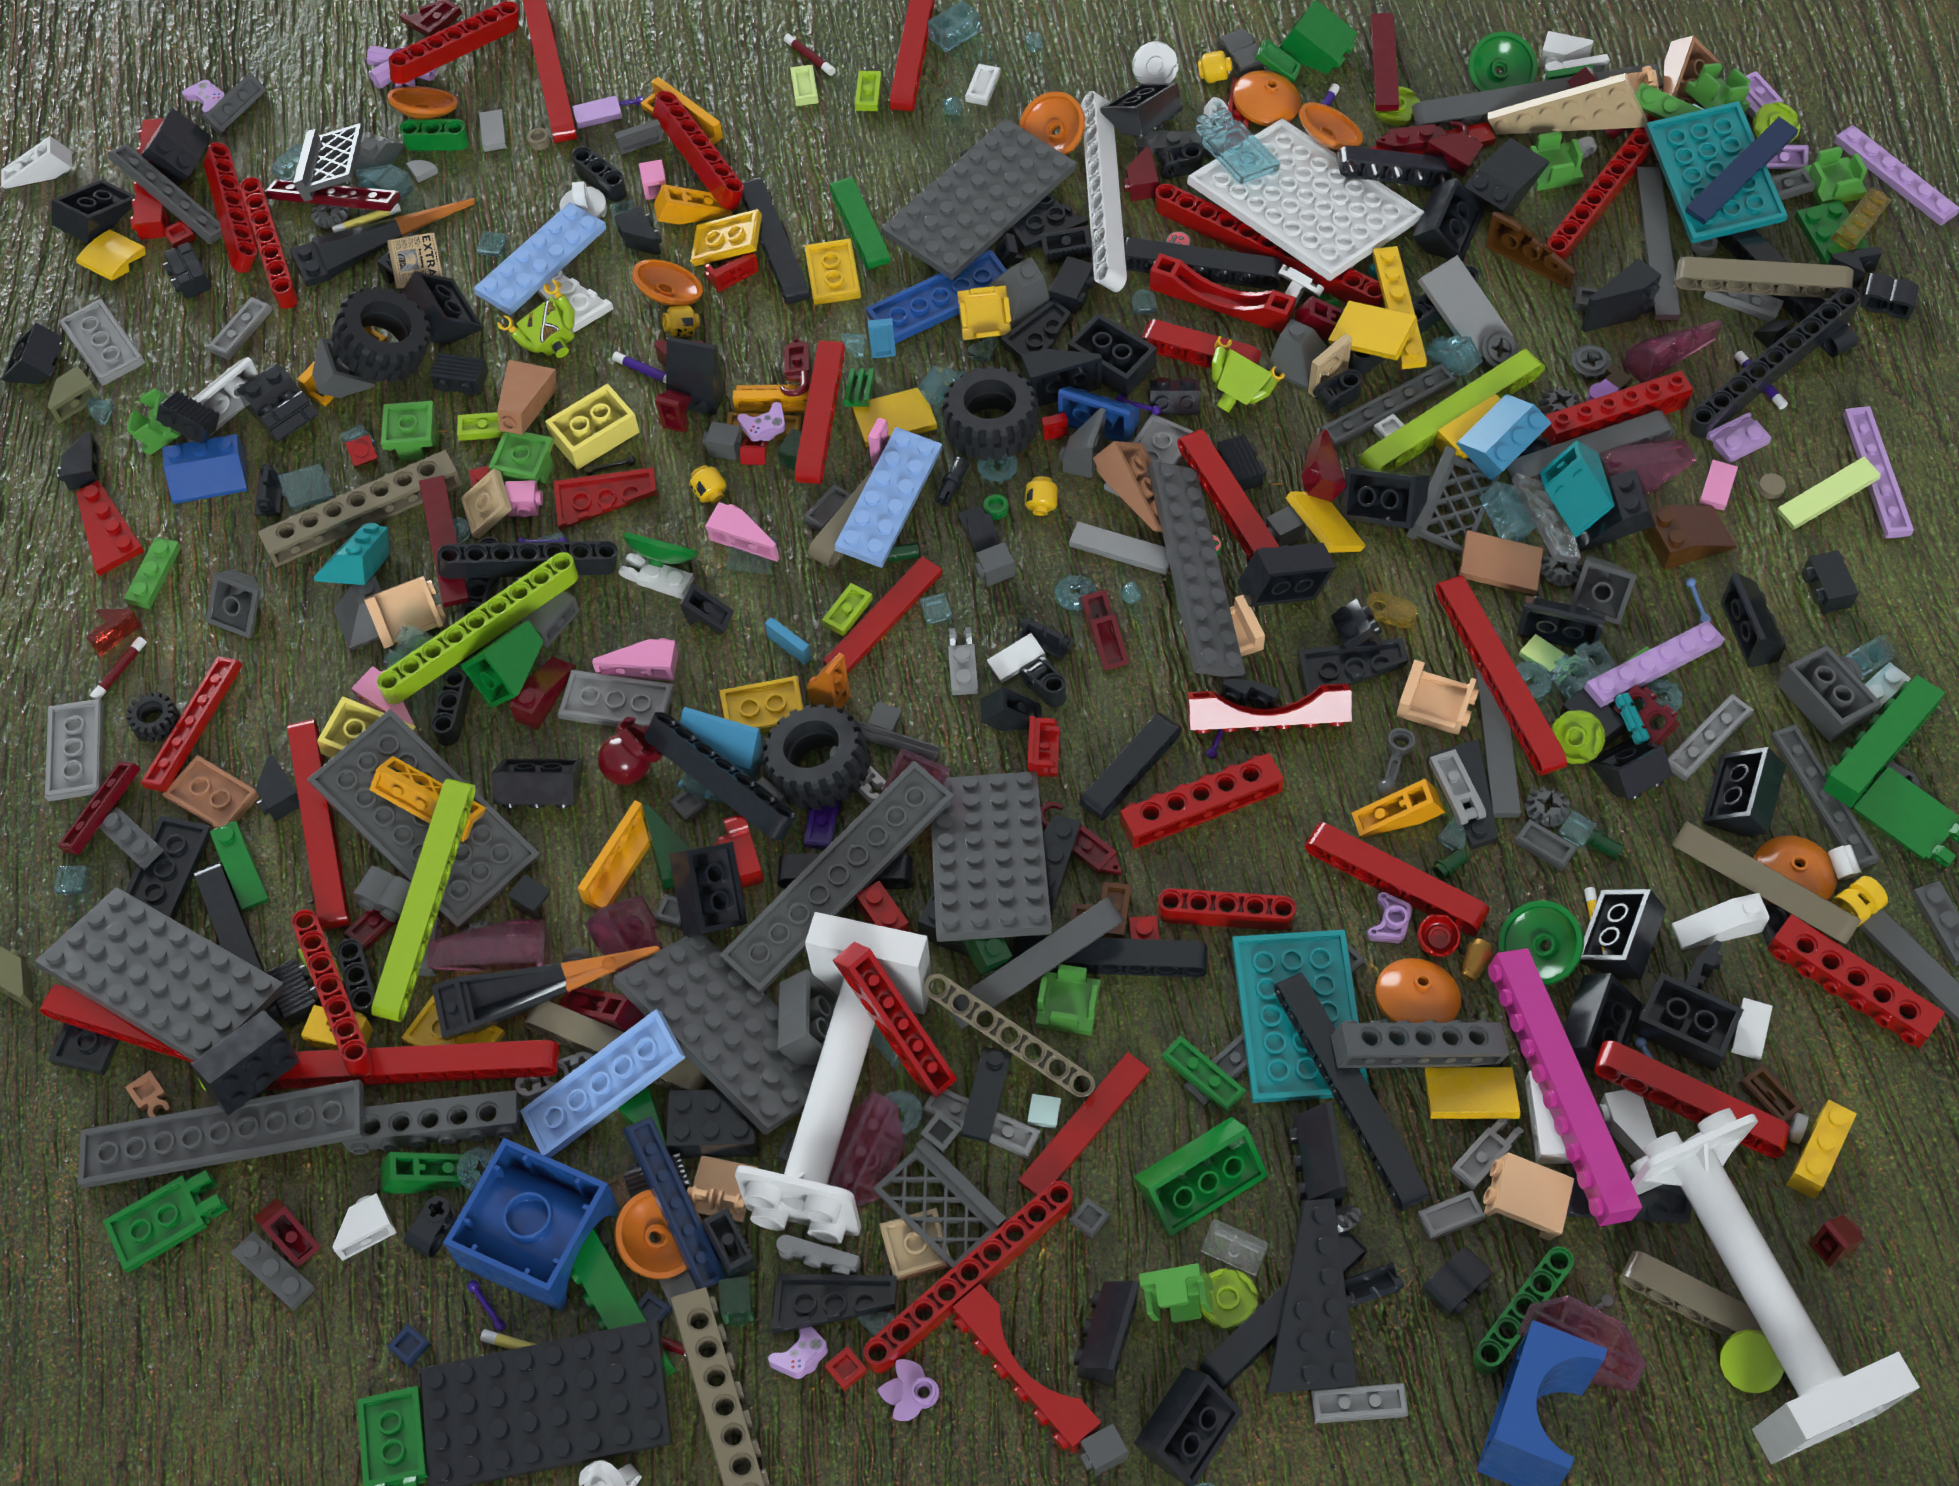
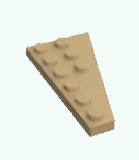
[1488,73,1648,135]

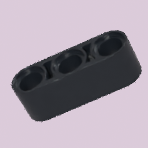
[572,146,627,202]
[337,938,377,1021]

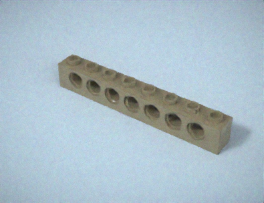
[258,450,462,568]
[671,1287,770,1486]

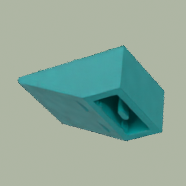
[1540,440,1615,538]

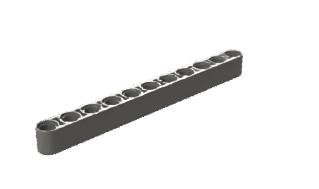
[1412,64,1662,128]

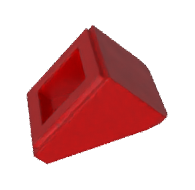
[740,437,768,465]

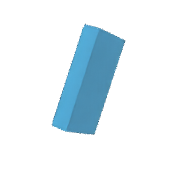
[868,318,896,358]
[765,617,811,665]

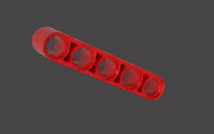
[1141,320,1262,369]
[1157,888,1296,931]

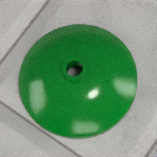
[1468,31,1537,92]
[622,531,699,568]
[1498,900,1584,986]

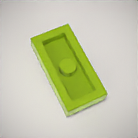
[855,71,882,111]
[457,412,504,441]
[822,583,873,637]

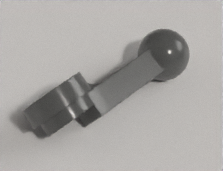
[1377,728,1415,798]

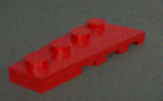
[553,468,657,530]
[76,480,144,576]

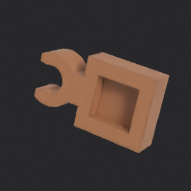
[125,1071,173,1117]

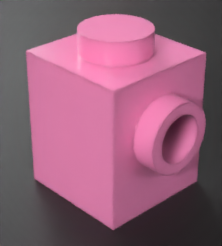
[505,480,543,517]

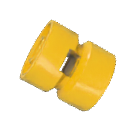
[1832,876,1888,927]

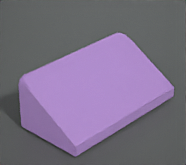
[572,96,622,129]
[1766,145,1809,170]

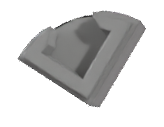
[406,160,439,183]

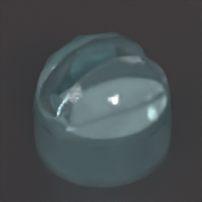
[1025,32,1043,53]
[942,96,962,116]
[1121,580,1143,603]

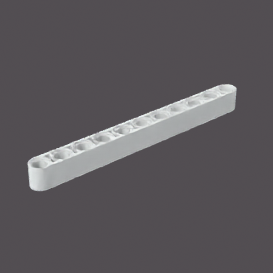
[1081,91,1127,292]

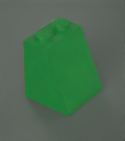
[1279,0,1358,74]
[460,620,544,708]

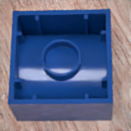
[443,1138,619,1313]
[1476,1320,1608,1486]

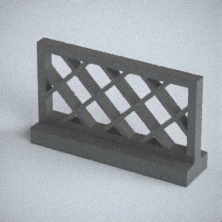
[293,123,364,202]
[1406,446,1500,556]
[873,1137,1006,1269]

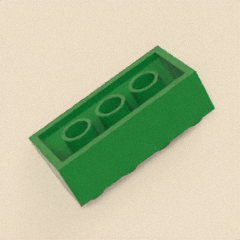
[1134,1117,1269,1237]

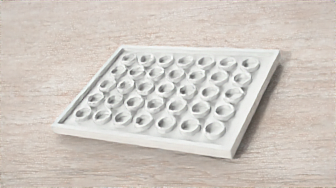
[1187,118,1425,281]

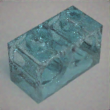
[928,0,981,53]
[1479,482,1537,542]
[1548,640,1617,699]

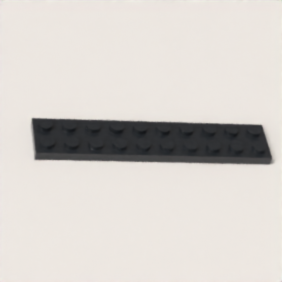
[48,815,213,1076]

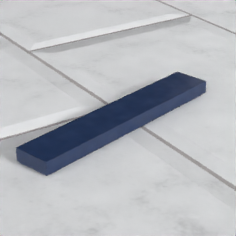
[1685,117,1799,225]
[623,1116,727,1290]

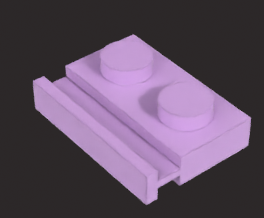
[1746,71,1784,118]
[1706,412,1772,464]

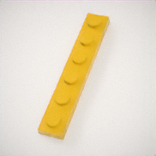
[1372,246,1427,369]

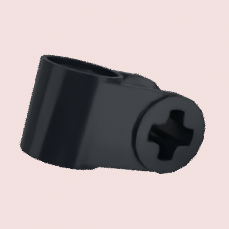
[1157,142,1203,179]
[1313,369,1362,413]
[1020,656,1067,707]
[404,1196,457,1258]

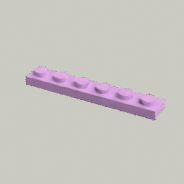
[1834,125,1959,226]
[1843,406,1914,539]
[1584,620,1725,708]

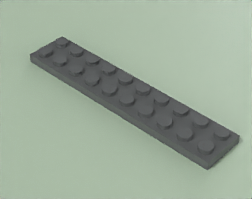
[1148,461,1245,679]
[719,761,955,993]
[78,1080,364,1188]

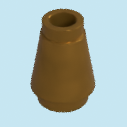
[1460,938,1495,983]

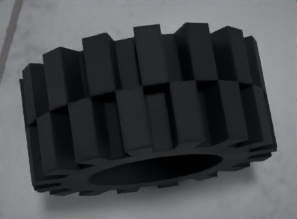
[126,692,180,743]

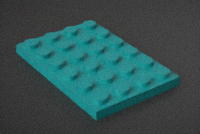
[1645,101,1788,244]
[1231,930,1368,1103]

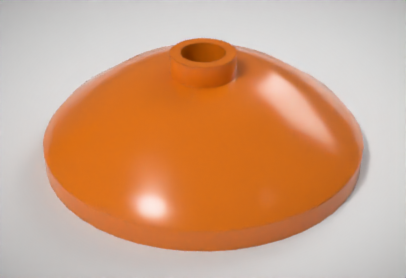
[1233,70,1301,127]
[388,86,458,119]
[1019,91,1085,155]
[1299,102,1363,150]
[632,259,703,306]
[1753,835,1837,911]
[1375,958,1461,1023]
[614,1190,702,1279]

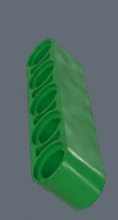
[829,176,890,271]
[1473,1247,1574,1375]

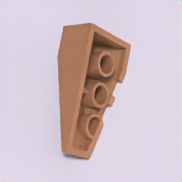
[1663,35,1721,105]
[1093,441,1162,532]

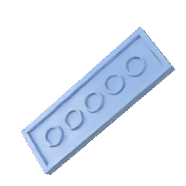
[474,202,606,316]
[835,427,942,568]
[520,1009,686,1158]

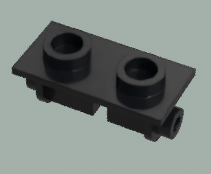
[254,464,284,516]
[1016,617,1075,660]
[1344,1262,1404,1308]

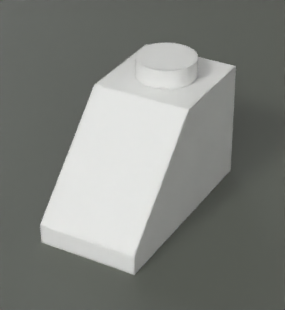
[1539,31,1594,68]
[332,1193,397,1261]

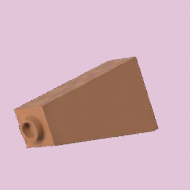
[497,360,557,435]

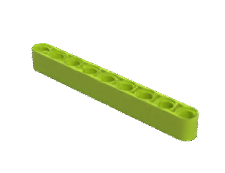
[1359,349,1545,471]
[377,552,578,705]
[371,778,476,1022]

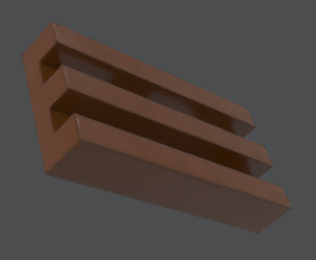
[1739,1064,1804,1122]

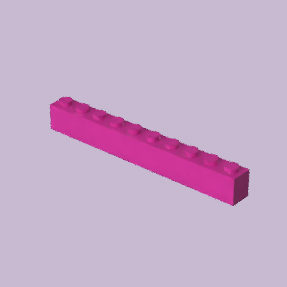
[1488,948,1642,1227]

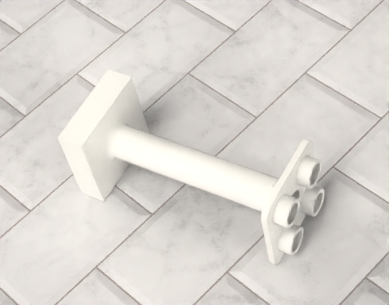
[735,912,933,1244]
[1630,1108,1920,1464]

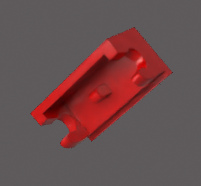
[704,252,759,293]
[1028,716,1060,777]

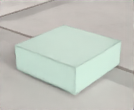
[1028,1094,1061,1129]

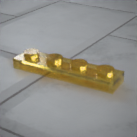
[1831,187,1892,251]

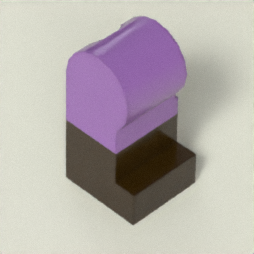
[1586,364,1632,401]

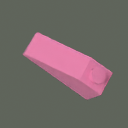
[705,502,780,562]
[592,638,679,681]
[351,666,420,737]

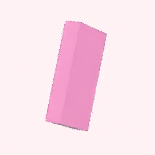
[868,418,889,467]
[1699,460,1738,511]

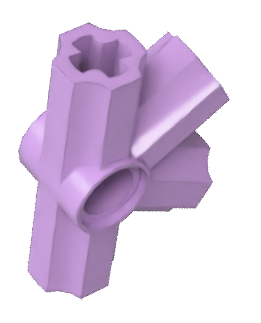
[366,45,437,89]

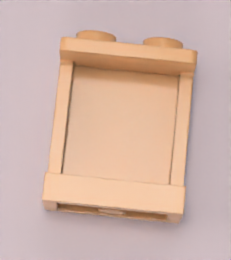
[364,576,446,649]
[1183,595,1265,657]
[1397,660,1479,735]
[1483,1152,1574,1241]

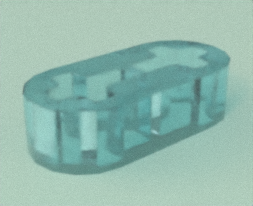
[271,144,303,180]

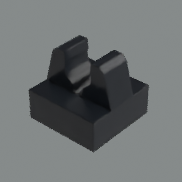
[995,233,1024,269]

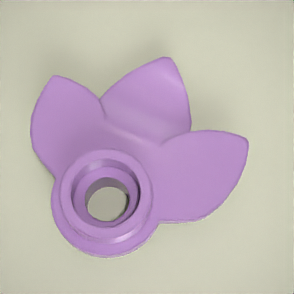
[878,1359,939,1421]

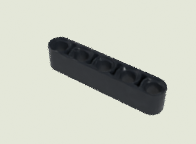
[1336,146,1452,188]
[1079,712,1182,821]
[777,854,913,889]

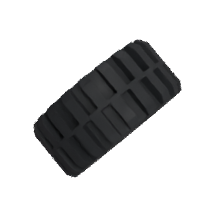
[331,287,431,382]
[943,366,1038,461]
[762,704,871,810]

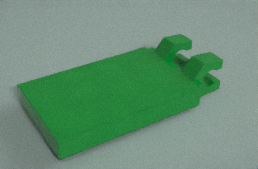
[1853,766,1959,868]
[103,1170,229,1273]
[357,1386,428,1486]

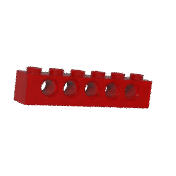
[1541,370,1693,446]
[1120,753,1284,850]
[1767,914,1945,1048]
[832,942,957,1098]

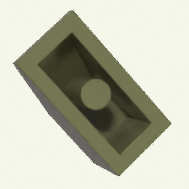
[47,366,100,424]
[0,946,34,1009]

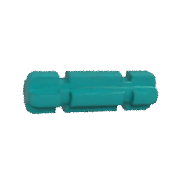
[1615,693,1650,745]

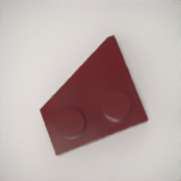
[399,0,462,37]

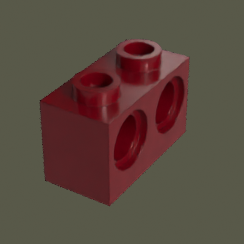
[1613,685,1680,745]

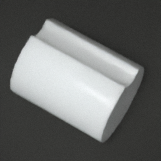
[1828,845,1862,881]

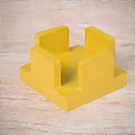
[957,285,1011,340]

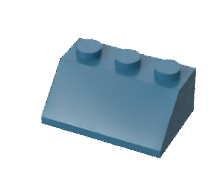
[1456,394,1551,480]
[680,707,764,779]

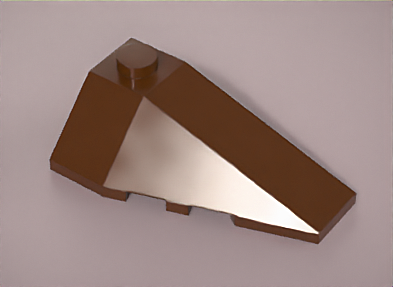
[1486,212,1576,290]

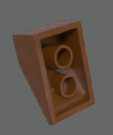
[1642,505,1736,570]

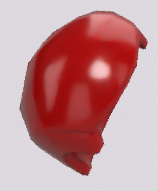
[1417,914,1461,957]

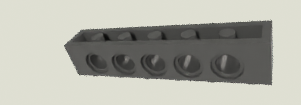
[1331,1020,1509,1068]
[342,1090,522,1154]

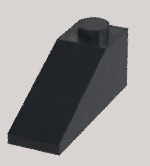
[961,1046,1012,1143]

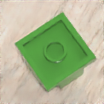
[1684,63,1751,112]
[1530,131,1584,191]
[1803,147,1867,205]
[127,388,180,455]
[381,401,439,461]
[488,432,554,484]
[1035,964,1101,1036]
[1139,1263,1214,1323]

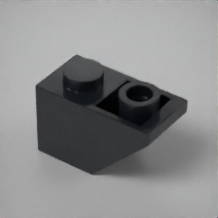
[614,206,662,255]

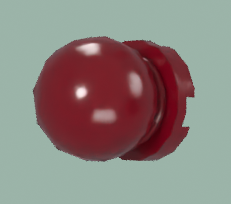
[598,717,664,786]

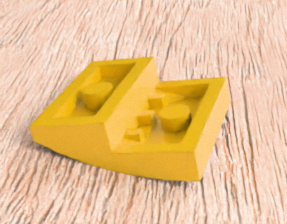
[76,229,146,281]

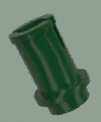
[887,542,919,564]
[1586,829,1625,861]
[1432,847,1468,880]

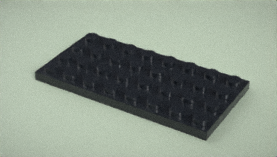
[421,1319,673,1486]

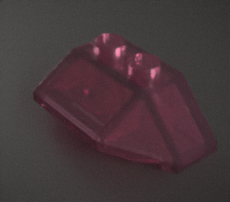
[827,1091,904,1207]
[1517,1295,1646,1392]

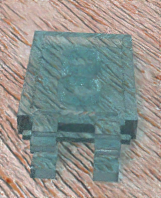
[1195,107,1281,184]

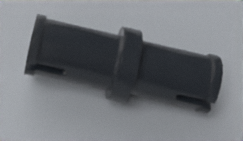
[935,457,970,507]

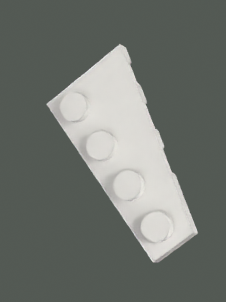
[537,270,614,332]

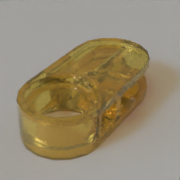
[1366,592,1417,628]

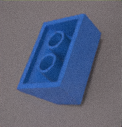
[1058,386,1139,442]
[162,434,248,504]

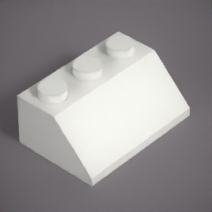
[192,357,258,436]

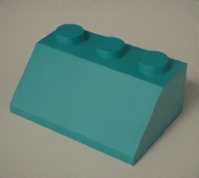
[314,523,390,585]

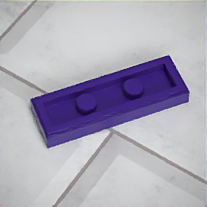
[804,800,841,850]

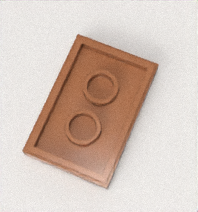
[1459,530,1543,595]
[162,755,259,829]

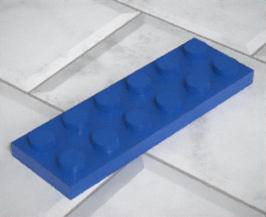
[866,250,1007,344]

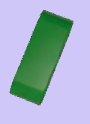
[399,119,470,151]

